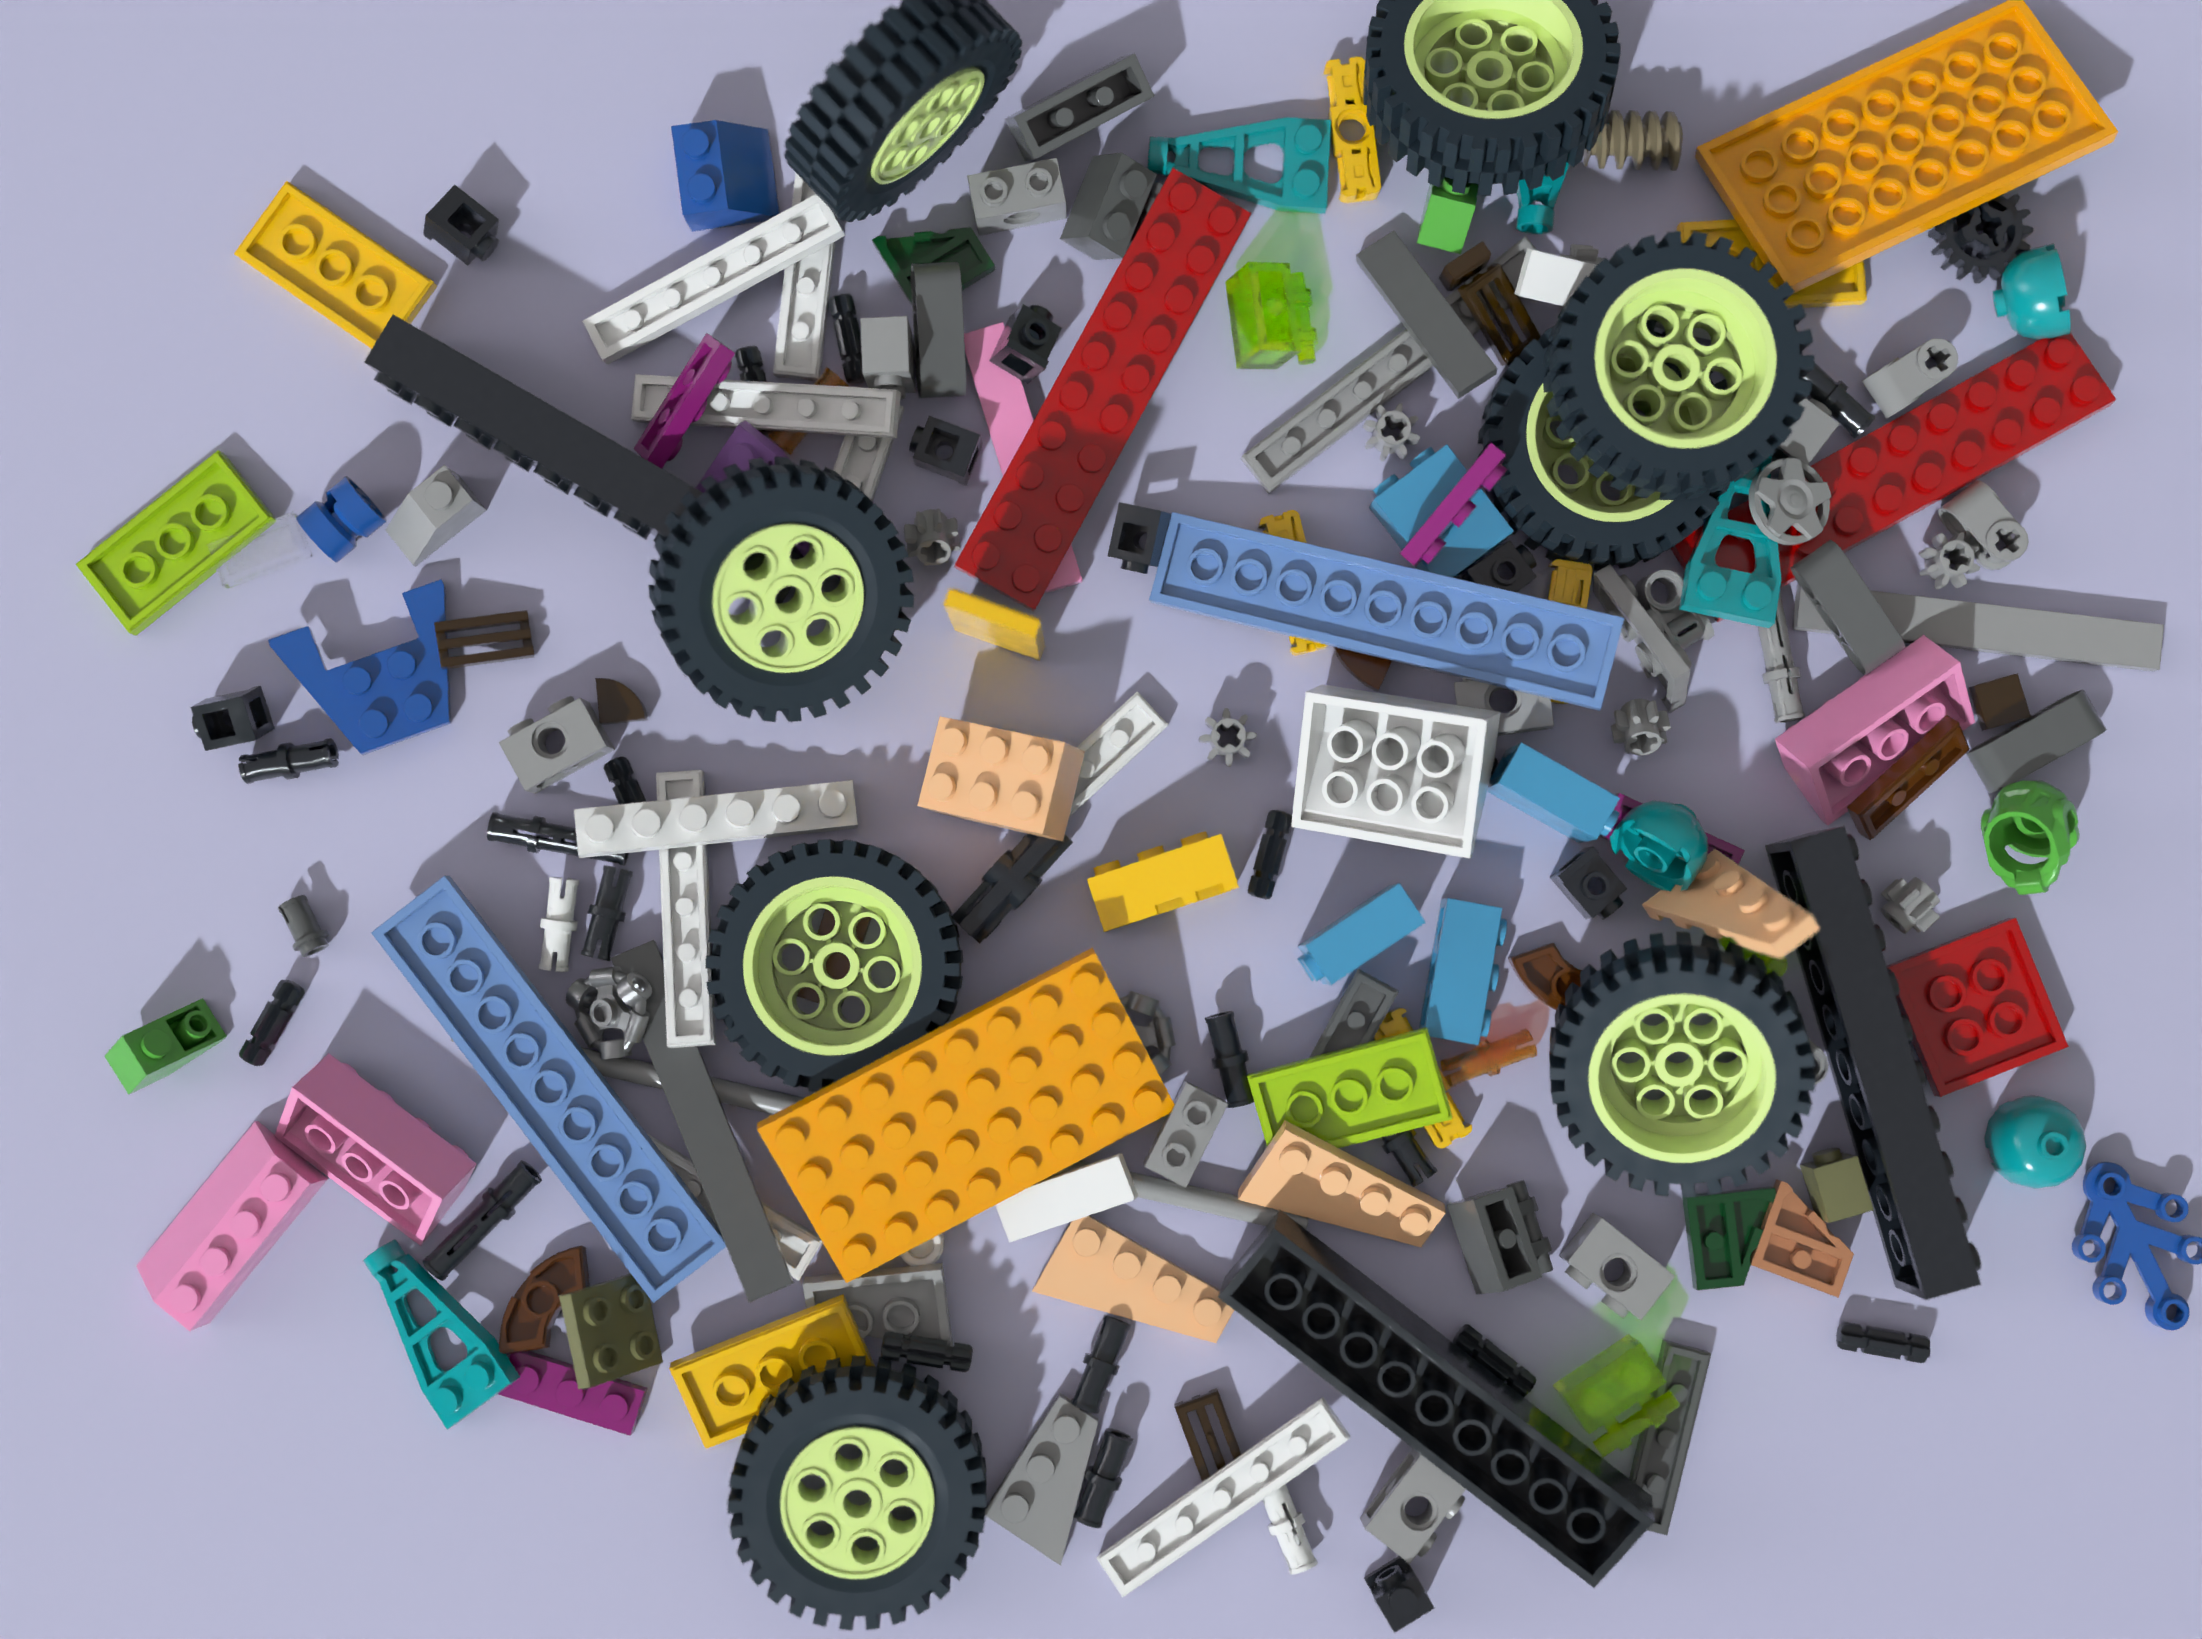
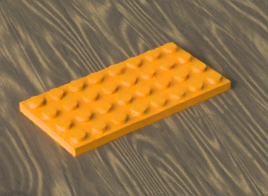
[1695,0,2118,293]
[757,947,1174,1283]

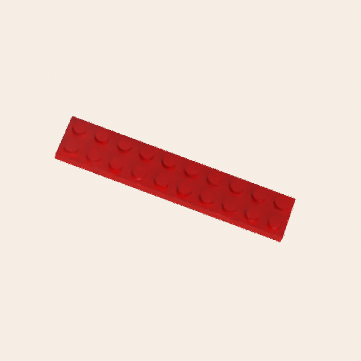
[954,168,1252,611]
[1671,332,2116,623]

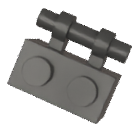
[1060,152,1163,260]
[1447,1180,1554,1294]

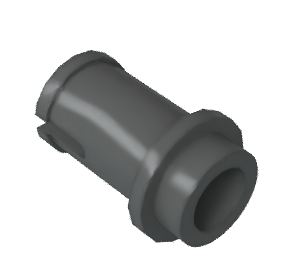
[278,895,329,957]

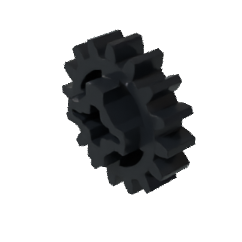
[1928,194,2033,284]

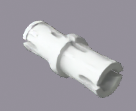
[538,877,580,972]
[1262,1484,1318,1575]

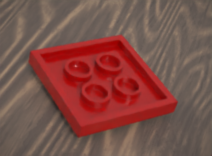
[1886,918,2069,1097]

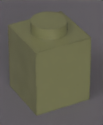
[1800,1148,1874,1223]

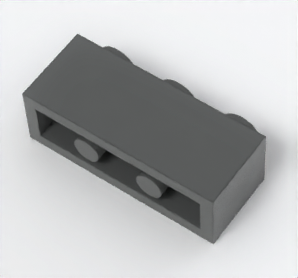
[1005,53,1154,161]

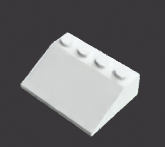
[1291,684,1500,858]

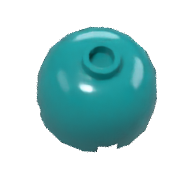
[1992,243,2071,339]
[1610,801,1708,891]
[1984,1095,2087,1189]

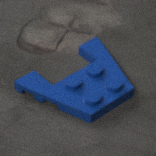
[268,579,451,755]

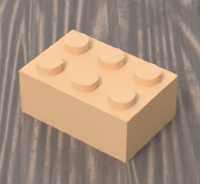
[917,716,1085,841]

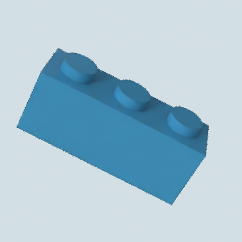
[1419,898,1507,1045]

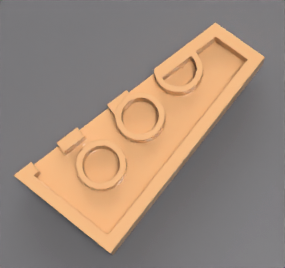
[1642,849,1820,959]
[1238,1121,1446,1247]
[1032,1215,1234,1343]

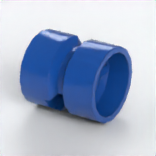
[296,476,387,563]

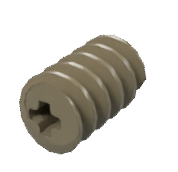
[1583,110,1683,171]

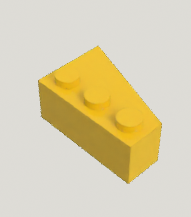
[1087,831,1239,932]

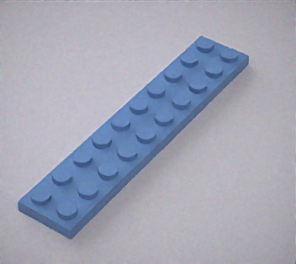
[1149,512,1624,711]
[371,876,726,1303]

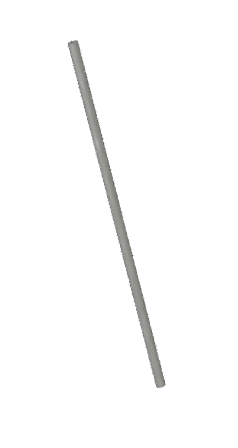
[451,1038,1309,1229]

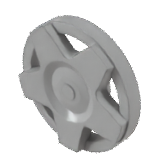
[1749,458,1832,545]

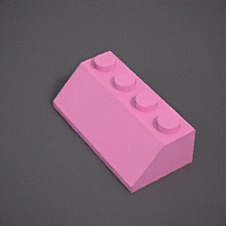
[1775,635,1975,826]
[274,1054,477,1246]
[136,1121,328,1331]

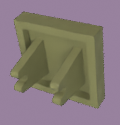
[559,1273,663,1389]

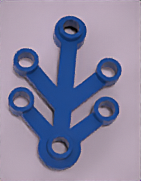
[2072,1162,2202,1330]

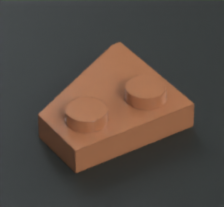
[1750,1179,1854,1298]

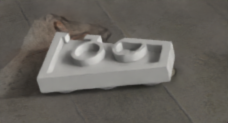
[1593,564,1692,713]
[803,1263,953,1346]
[985,1393,1098,1566]

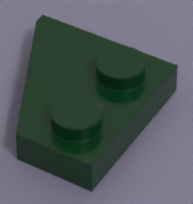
[872,227,996,305]
[1682,1186,1776,1291]

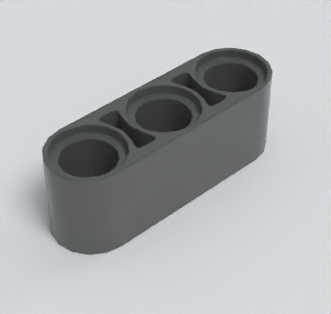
[910,262,966,399]
[1790,540,1905,675]
[1966,689,2107,793]

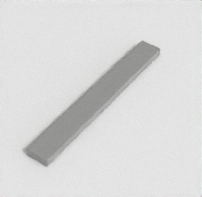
[1241,236,1537,494]
[1792,584,2164,671]

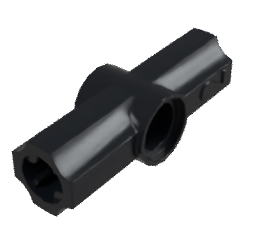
[951,833,1073,944]

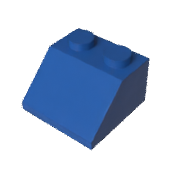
[671,120,780,232]

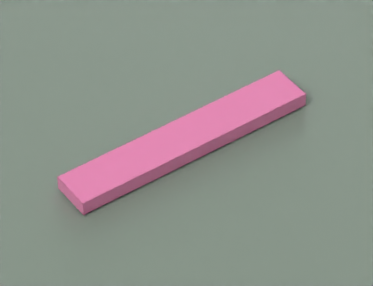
[964,322,1083,594]

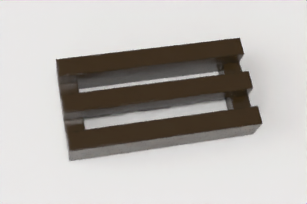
[1457,263,1541,366]
[434,610,534,670]
[1174,1388,1241,1482]

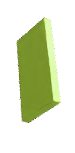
[75,450,278,636]
[1247,1027,1453,1148]

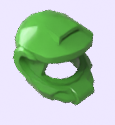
[1981,780,2080,895]

